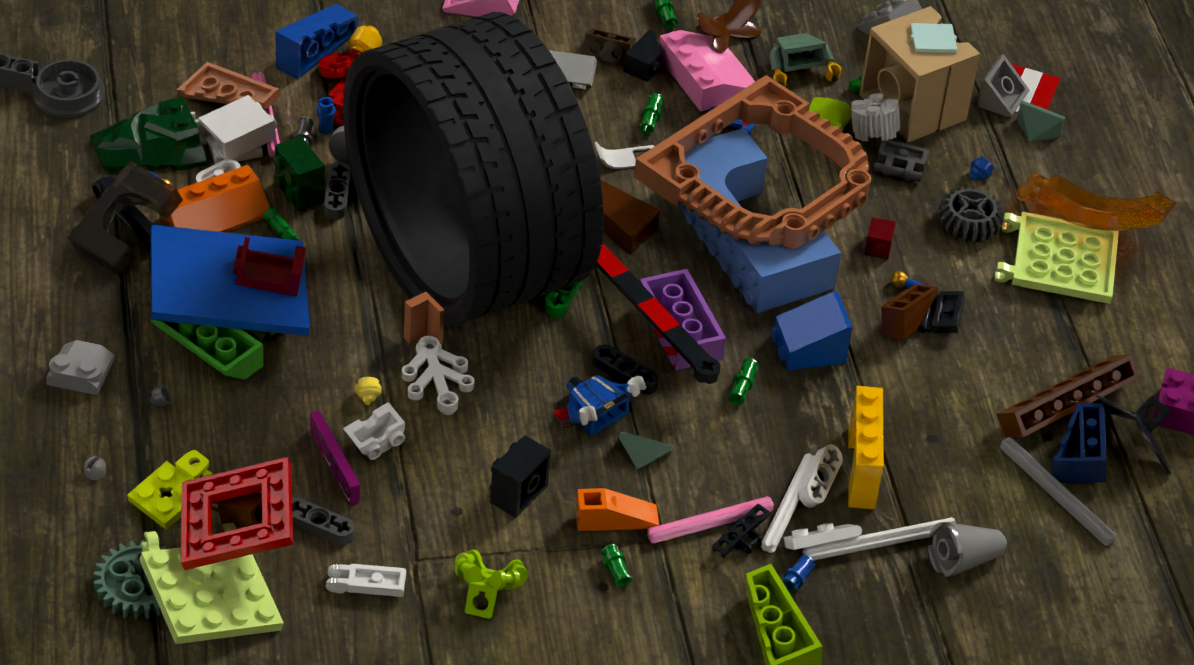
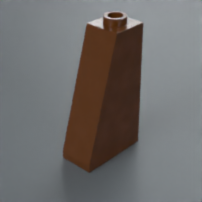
[601,180,660,255]

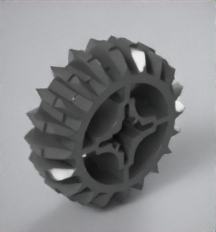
[938,186,1004,243]

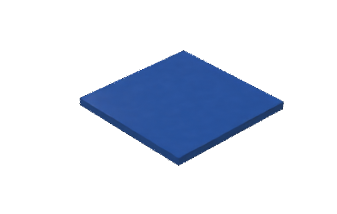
[150,225,310,336]

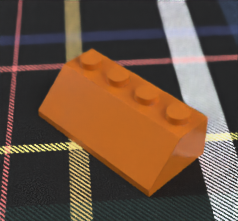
[158,165,270,233]

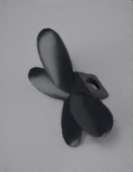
[1092,395,1172,475]

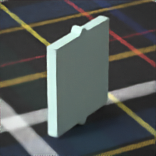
[910,23,957,53]

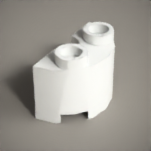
[343,402,405,460]

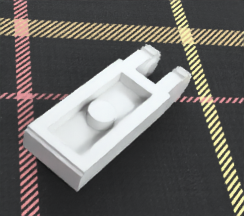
[325,564,406,597]

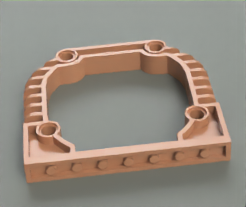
[634,75,871,249]

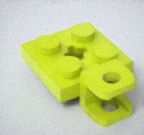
[127,450,212,530]

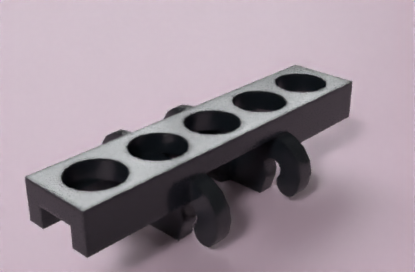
[712,504,769,558]

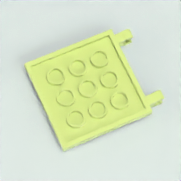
[994,212,1119,304]
[139,523,284,644]

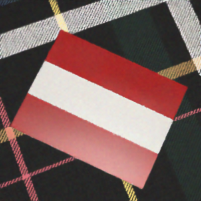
[1010,63,1061,112]

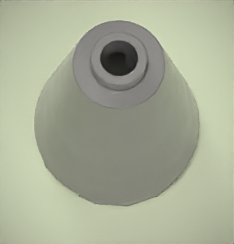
[928,522,1007,577]

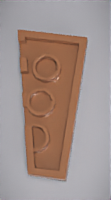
[176,62,281,110]

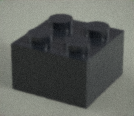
[489,435,551,518]

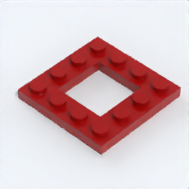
[181,457,293,570]

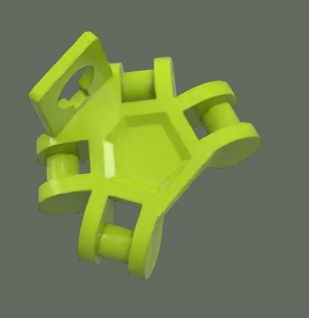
[455,550,528,619]

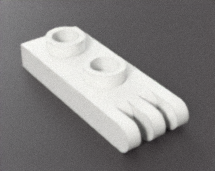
[783,523,862,550]

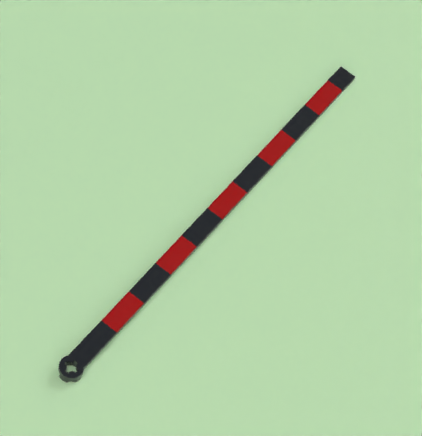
[596,243,721,384]

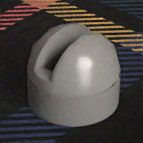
[84,456,107,480]

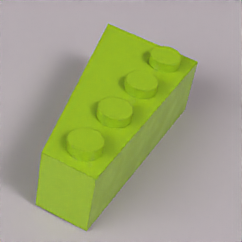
[746,564,822,665]

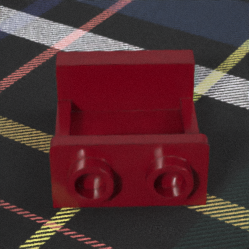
[232,237,306,296]

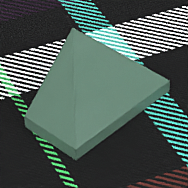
[1016,100,1065,142]
[619,432,674,470]

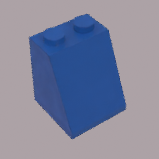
[771,291,852,370]

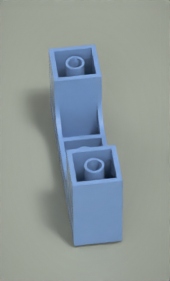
[676,128,841,313]

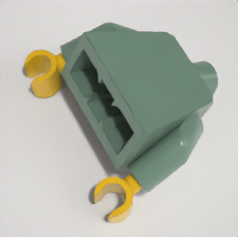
[769,33,842,88]

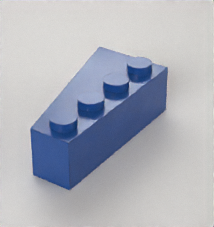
[275,4,358,80]

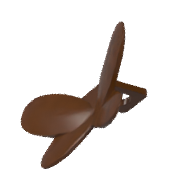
[696,0,761,53]

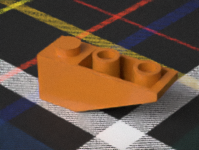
[575,488,659,531]

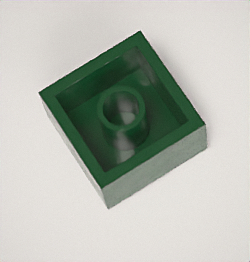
[273,136,325,211]

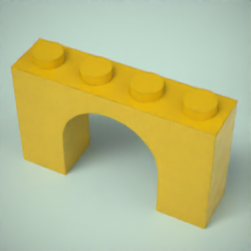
[848,386,884,510]

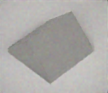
[978,54,1030,117]

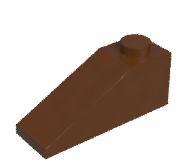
[881,284,938,341]

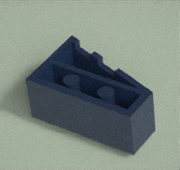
[1052,403,1106,483]

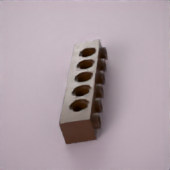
[997,354,1140,438]

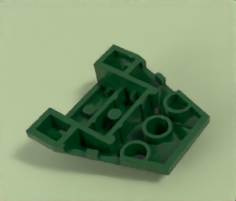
[90,97,207,171]

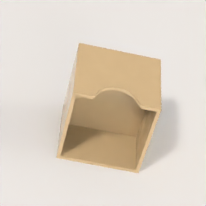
[859,6,980,143]

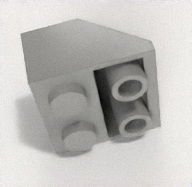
[858,0,922,35]

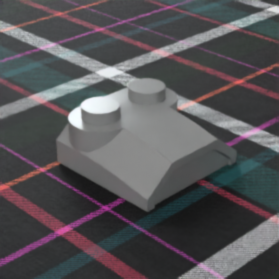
[46,340,115,395]

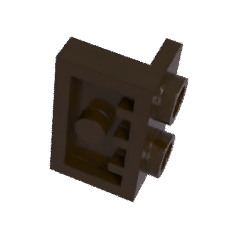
[582,28,636,66]

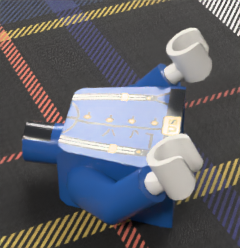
[567,376,646,436]

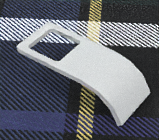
[594,141,655,169]

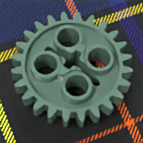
[93,540,167,620]

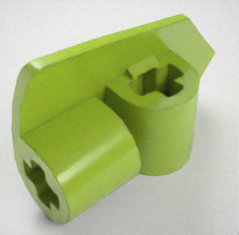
[809,97,852,133]

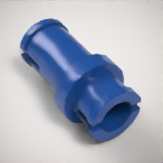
[316,97,336,134]
[782,555,815,593]

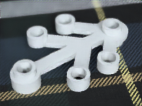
[402,336,475,415]

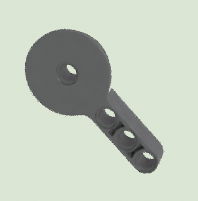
[0,53,105,118]

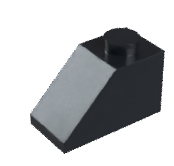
[624,29,662,82]

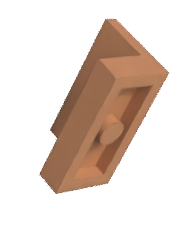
[404,292,444,346]

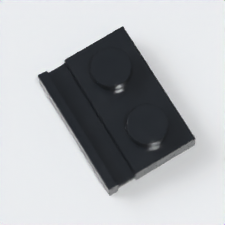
[920,291,965,333]

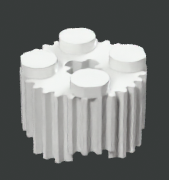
[851,93,900,141]

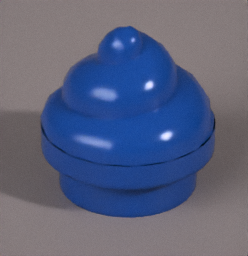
[970,156,994,181]

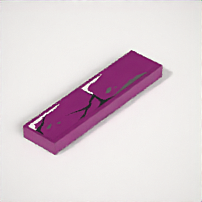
[310,410,360,505]

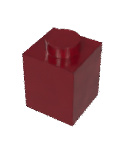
[864,217,896,259]

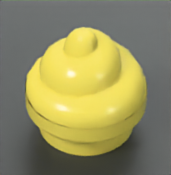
[355,377,382,406]

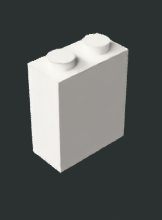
[198,95,277,160]

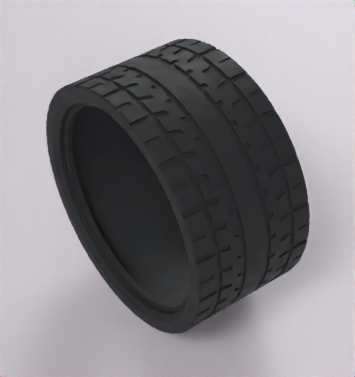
[343,12,604,327]

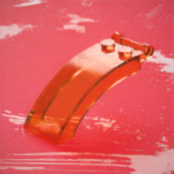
[1015,173,1177,231]

